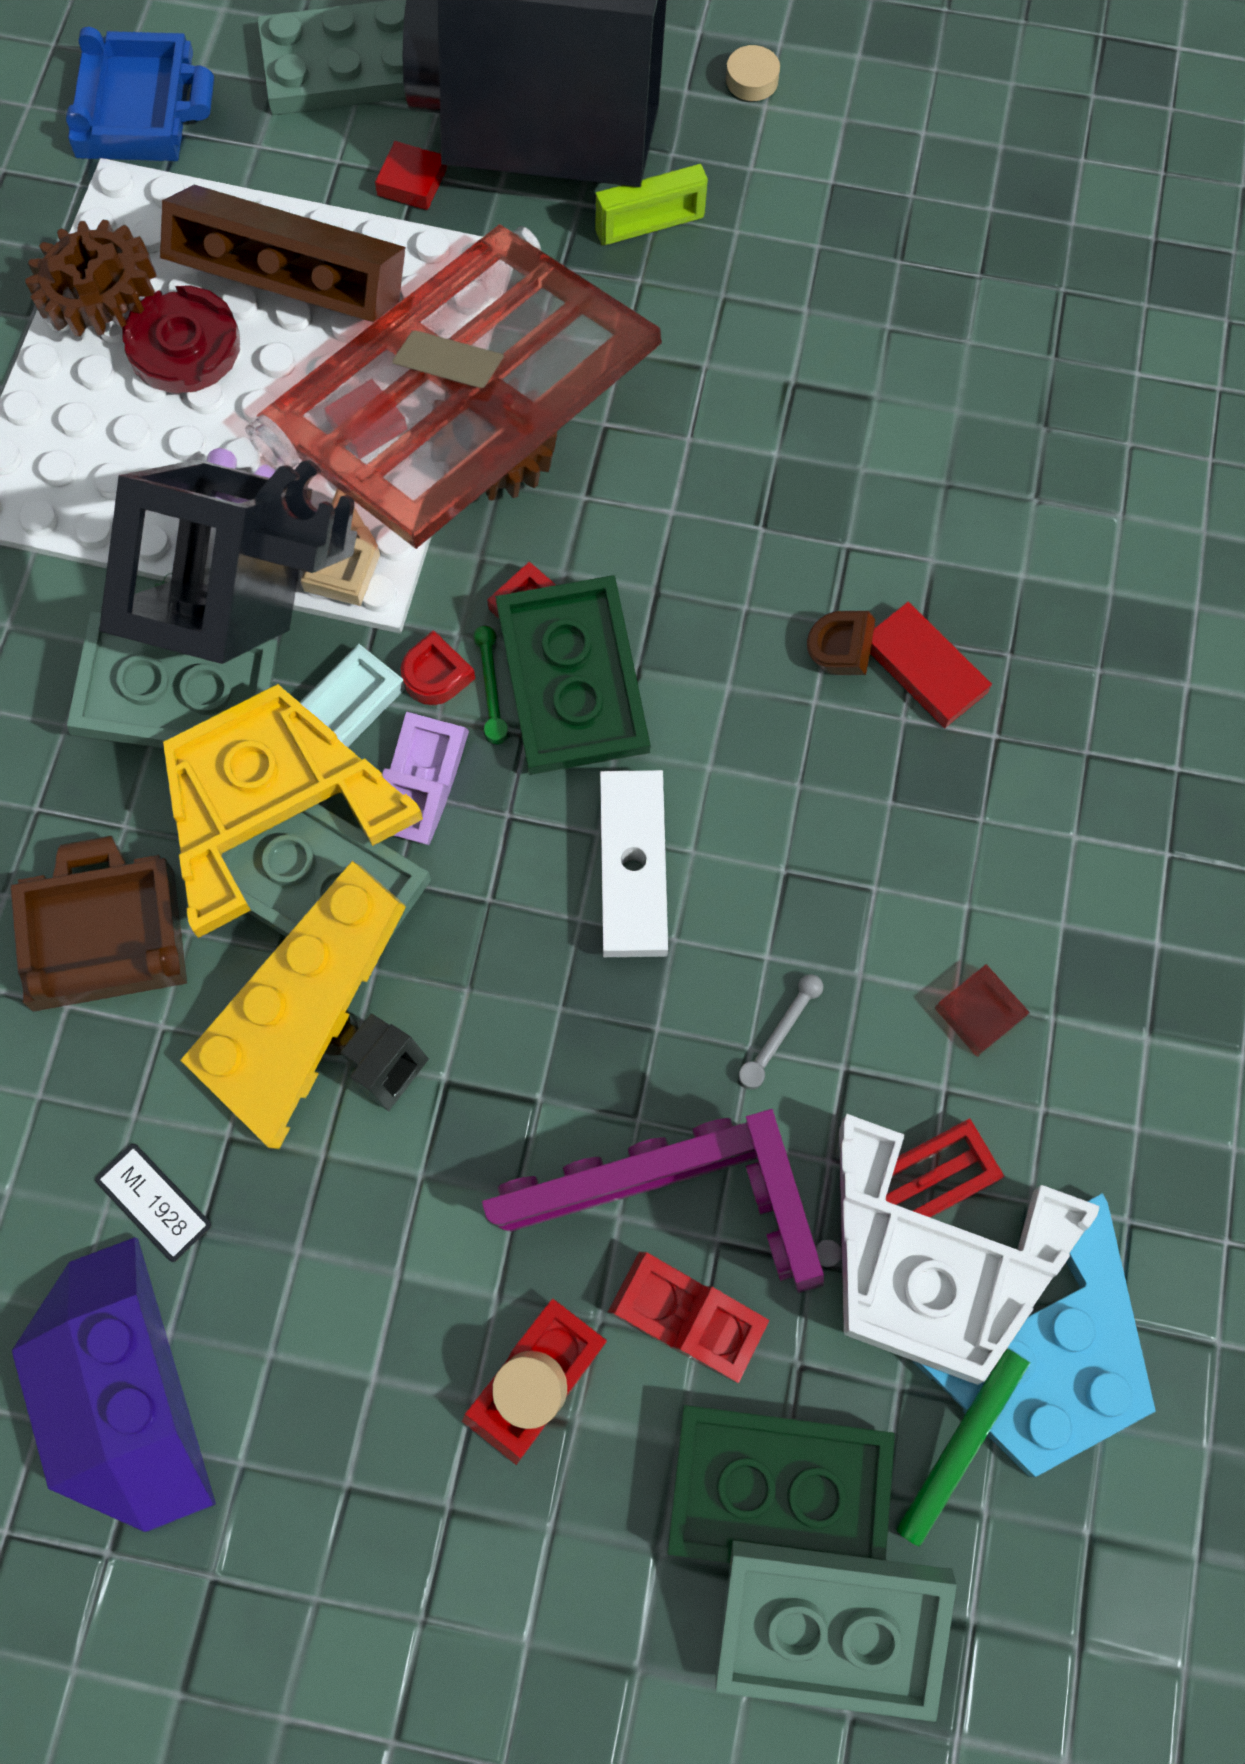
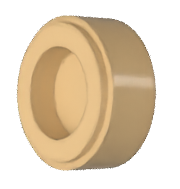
[726,45,780,101]
[493,1351,567,1429]

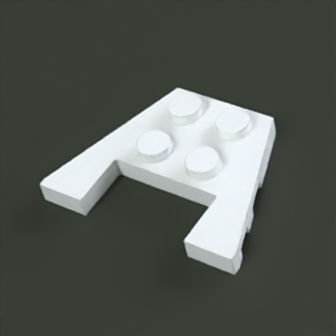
[839,1114,1100,1385]

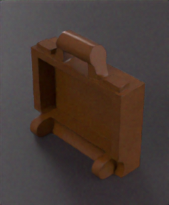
[11,835,187,1012]

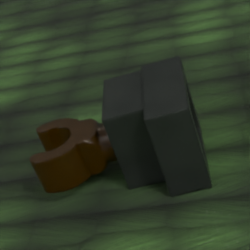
[324,1011,429,1111]

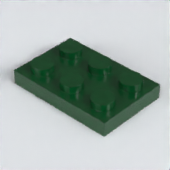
[495,575,651,775]
[667,1405,895,1563]

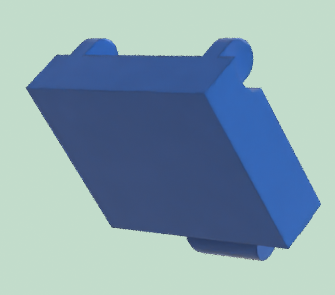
[66,27,215,161]

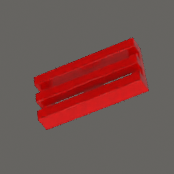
[885,1118,1005,1218]

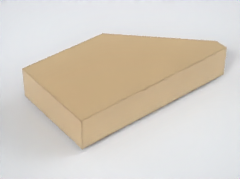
[301,487,380,606]

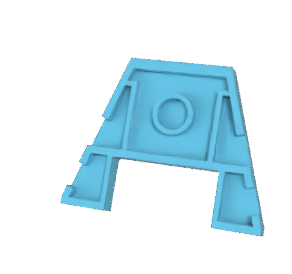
[912,1193,1156,1477]

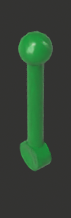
[473,625,508,745]

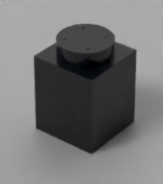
[402,0,667,187]

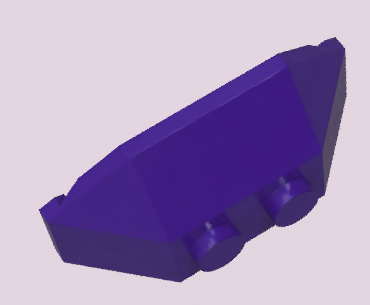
[12,1237,216,1532]

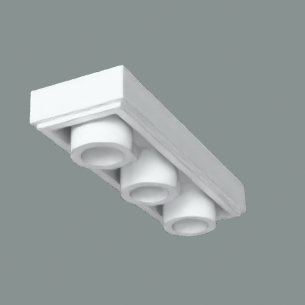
[600,770,668,957]

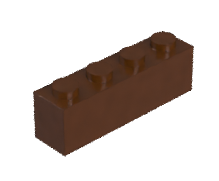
[160,184,406,323]

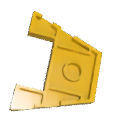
[163,684,423,938]

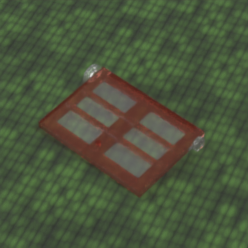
[245,224,662,549]

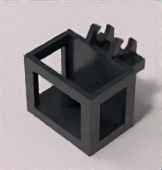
[99,459,357,664]

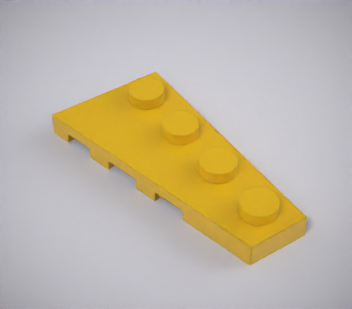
[180,861,406,1149]

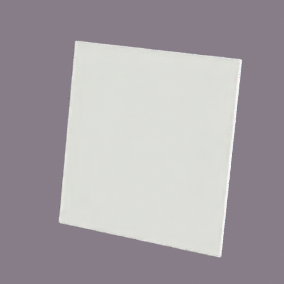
[0,158,521,634]

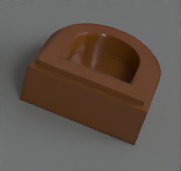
[807,611,876,675]

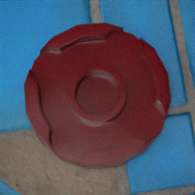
[122,285,240,394]

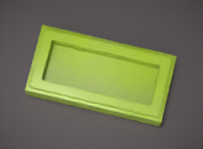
[595,164,708,245]

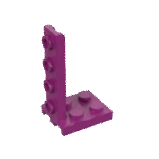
[482,1109,824,1293]

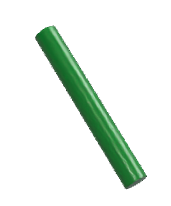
[896,1348,1031,1547]

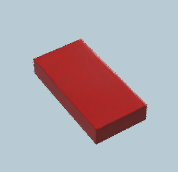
[870,601,992,729]

